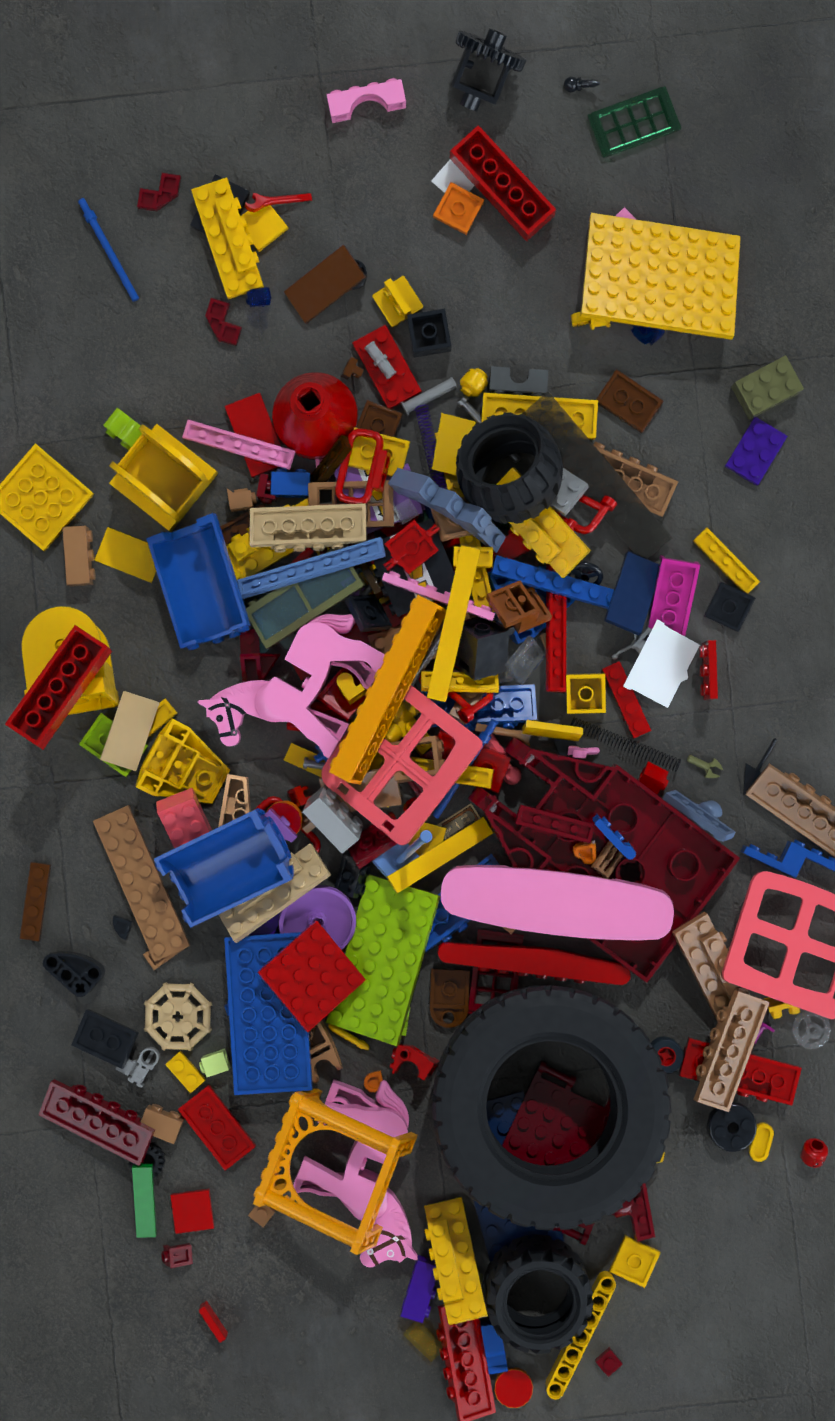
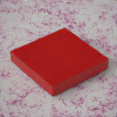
[170,1189,215,1234]

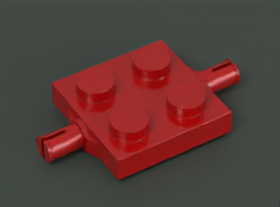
[383,520,440,575]

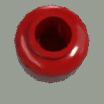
[800,1138,828,1168]

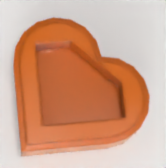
[573,841,596,865]

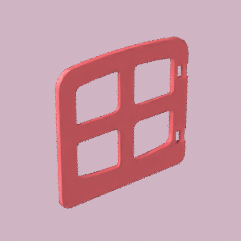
[321,685,483,846]
[722,871,835,1019]

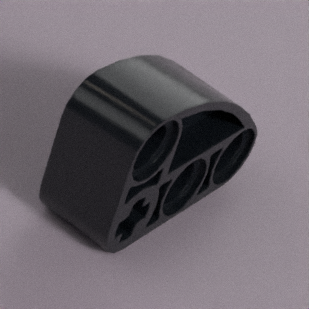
[43,951,105,997]

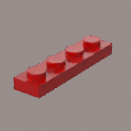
[602,661,651,739]

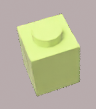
[199,1049,231,1077]

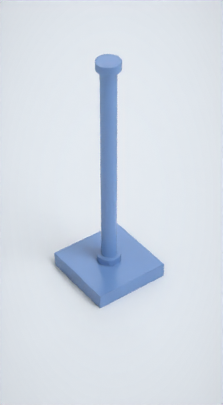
[372,830,432,880]

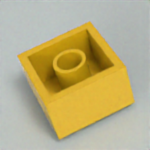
[566,673,606,714]

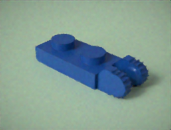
[592,814,636,860]

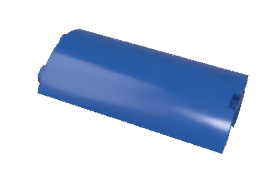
[146,513,251,651]
[154,808,294,928]

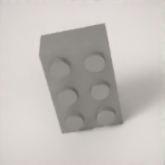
[302,785,363,853]

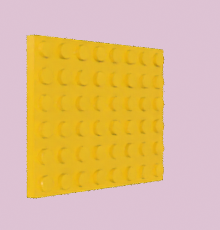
[580,213,740,340]

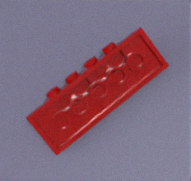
[679,1037,802,1106]
[436,1304,496,1421]

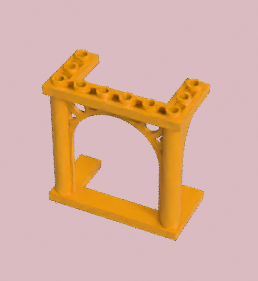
[253,1088,418,1255]

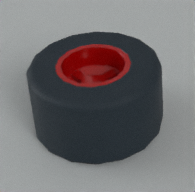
[651,1037,683,1074]

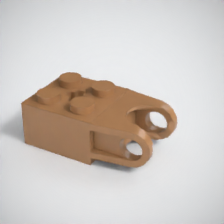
[309,1020,343,1083]

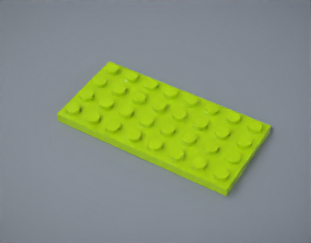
[326,874,440,1046]

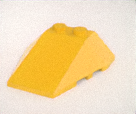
[135,718,230,804]

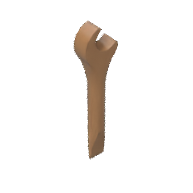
[475,723,541,745]

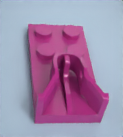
[647,555,700,636]

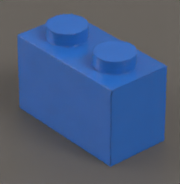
[271,469,311,498]

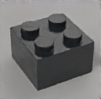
[407,308,452,358]

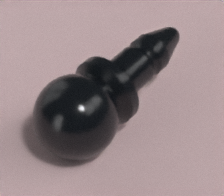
[564,77,600,93]

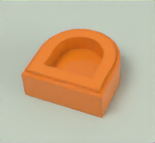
[364,1070,383,1093]

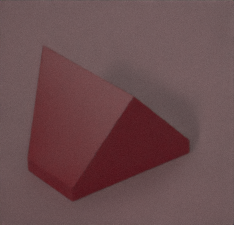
[240,653,281,682]

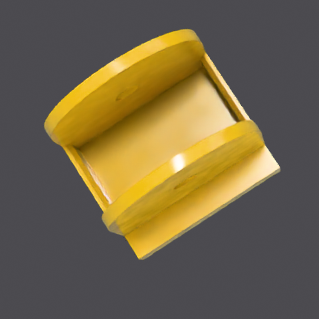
[109,424,218,532]
[22,607,120,715]

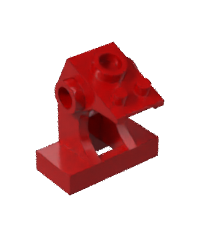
[390,1044,439,1081]

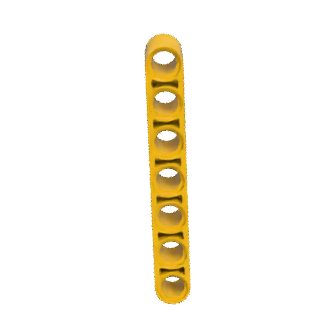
[545,1271,616,1400]

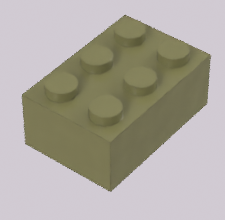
[731,355,804,420]

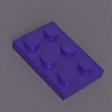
[725,417,788,486]

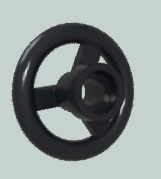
[567,562,603,585]

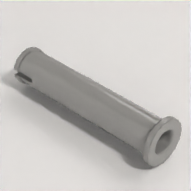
[401,377,457,416]

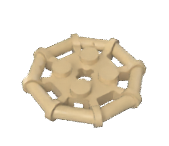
[143,982,212,1051]

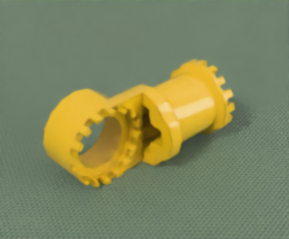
[570,312,610,330]

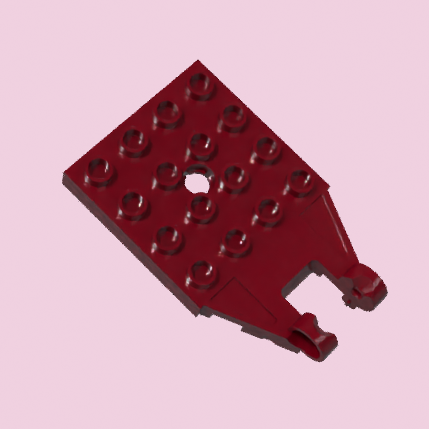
[467,737,740,983]

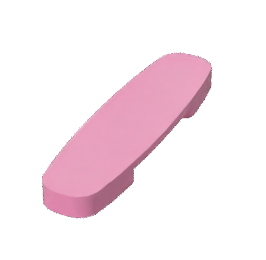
[441,865,674,940]

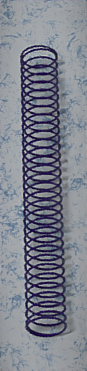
[415,405,448,489]

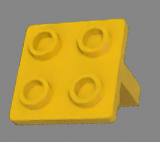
[372,276,423,327]

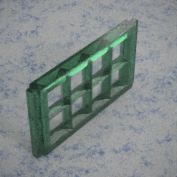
[587,86,681,158]

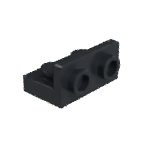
[334,855,371,898]

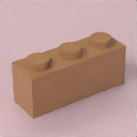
[62,526,96,587]

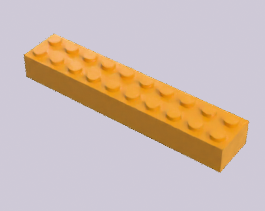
[329,595,446,785]

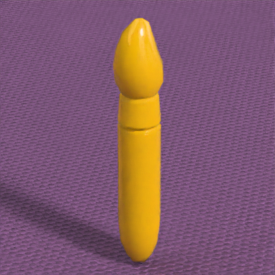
[328,1024,369,1050]

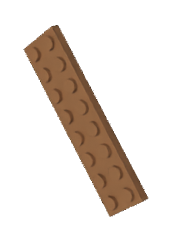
[93,805,191,962]

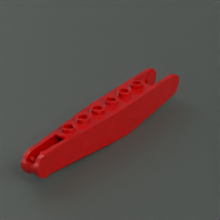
[437,942,631,985]

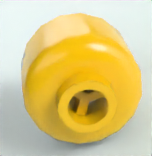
[460,368,488,397]

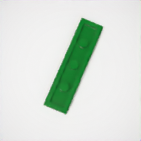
[132,1164,157,1238]

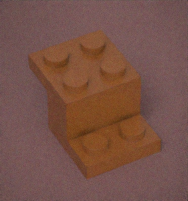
[486,581,552,634]

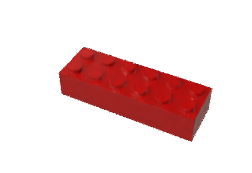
[450,125,556,242]
[5,625,112,750]

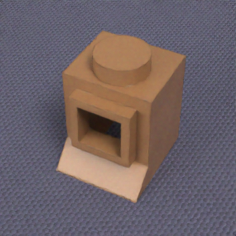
[227,488,257,512]

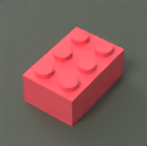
[156,788,212,848]

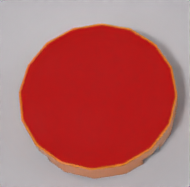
[265,800,303,834]
[494,1367,533,1408]

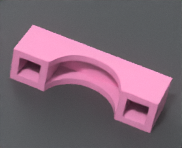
[327,78,406,123]

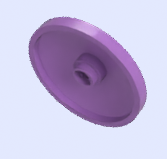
[278,885,356,950]

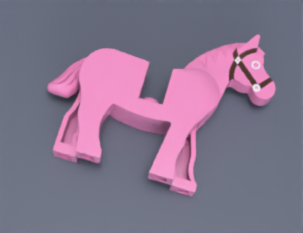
[293,1079,418,1267]

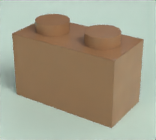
[141,1104,185,1144]

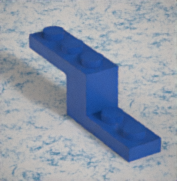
[740,840,835,878]

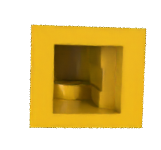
[337,673,366,705]

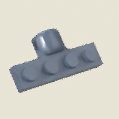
[663,790,736,841]

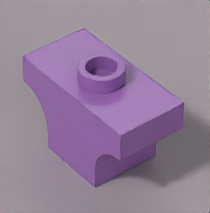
[264,808,298,842]

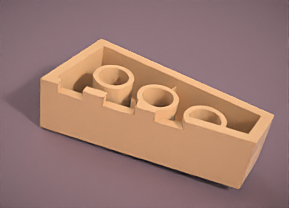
[218,774,251,827]

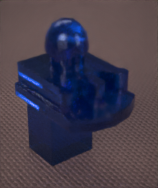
[246,287,272,307]

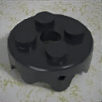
[706,1102,757,1152]

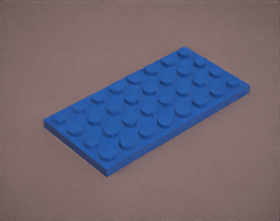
[224,932,313,1095]

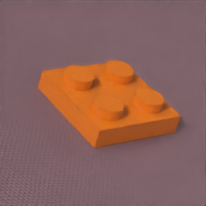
[433,182,484,235]

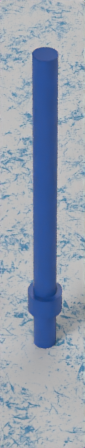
[78,198,139,302]
[432,719,498,819]

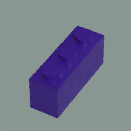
[400,1255,439,1323]

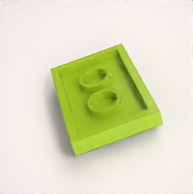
[79,713,149,777]

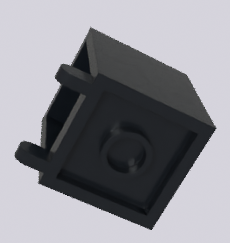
[455,615,515,681]

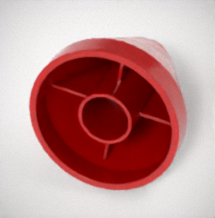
[272,372,358,460]

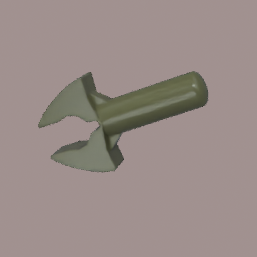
[687,755,723,778]

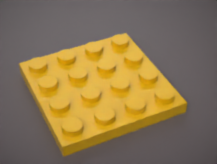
[0,443,94,552]

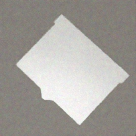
[623,619,700,708]

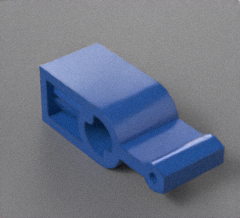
[480,1319,508,1375]

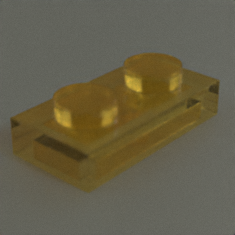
[403,1321,442,1362]

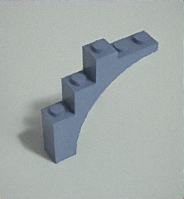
[388,468,506,553]

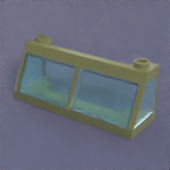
[246,548,367,649]

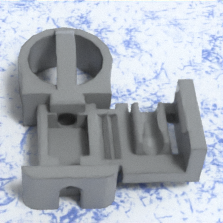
[116,1047,160,1087]

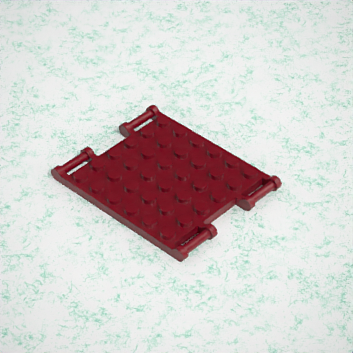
[502,1060,610,1246]

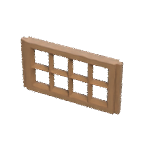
[308,480,394,528]

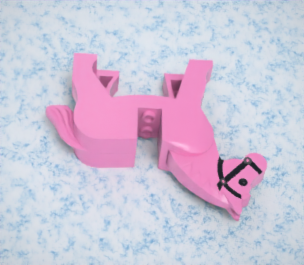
[198,614,385,758]

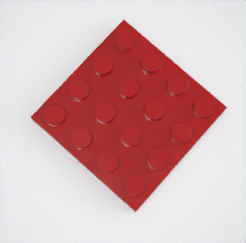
[257,920,366,1032]

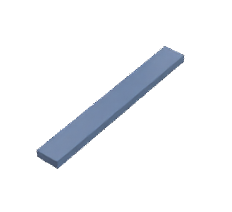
[237,537,386,599]

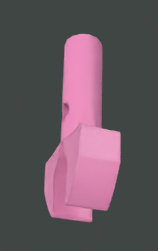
[567,746,600,758]

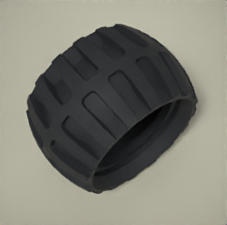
[456,412,563,524]

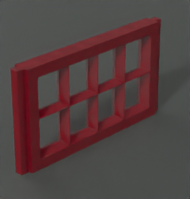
[468,929,524,1014]

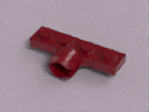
[612,1183,655,1242]

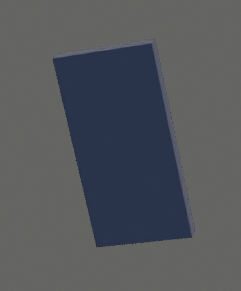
[604,551,660,636]

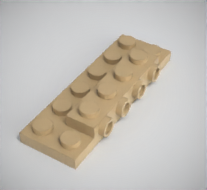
[250,503,367,553]
[219,843,331,943]

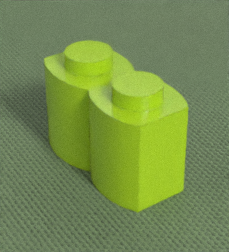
[103,408,142,451]

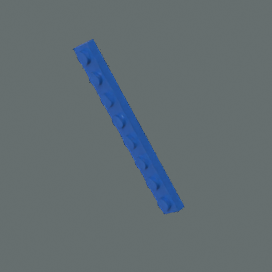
[490,555,614,609]

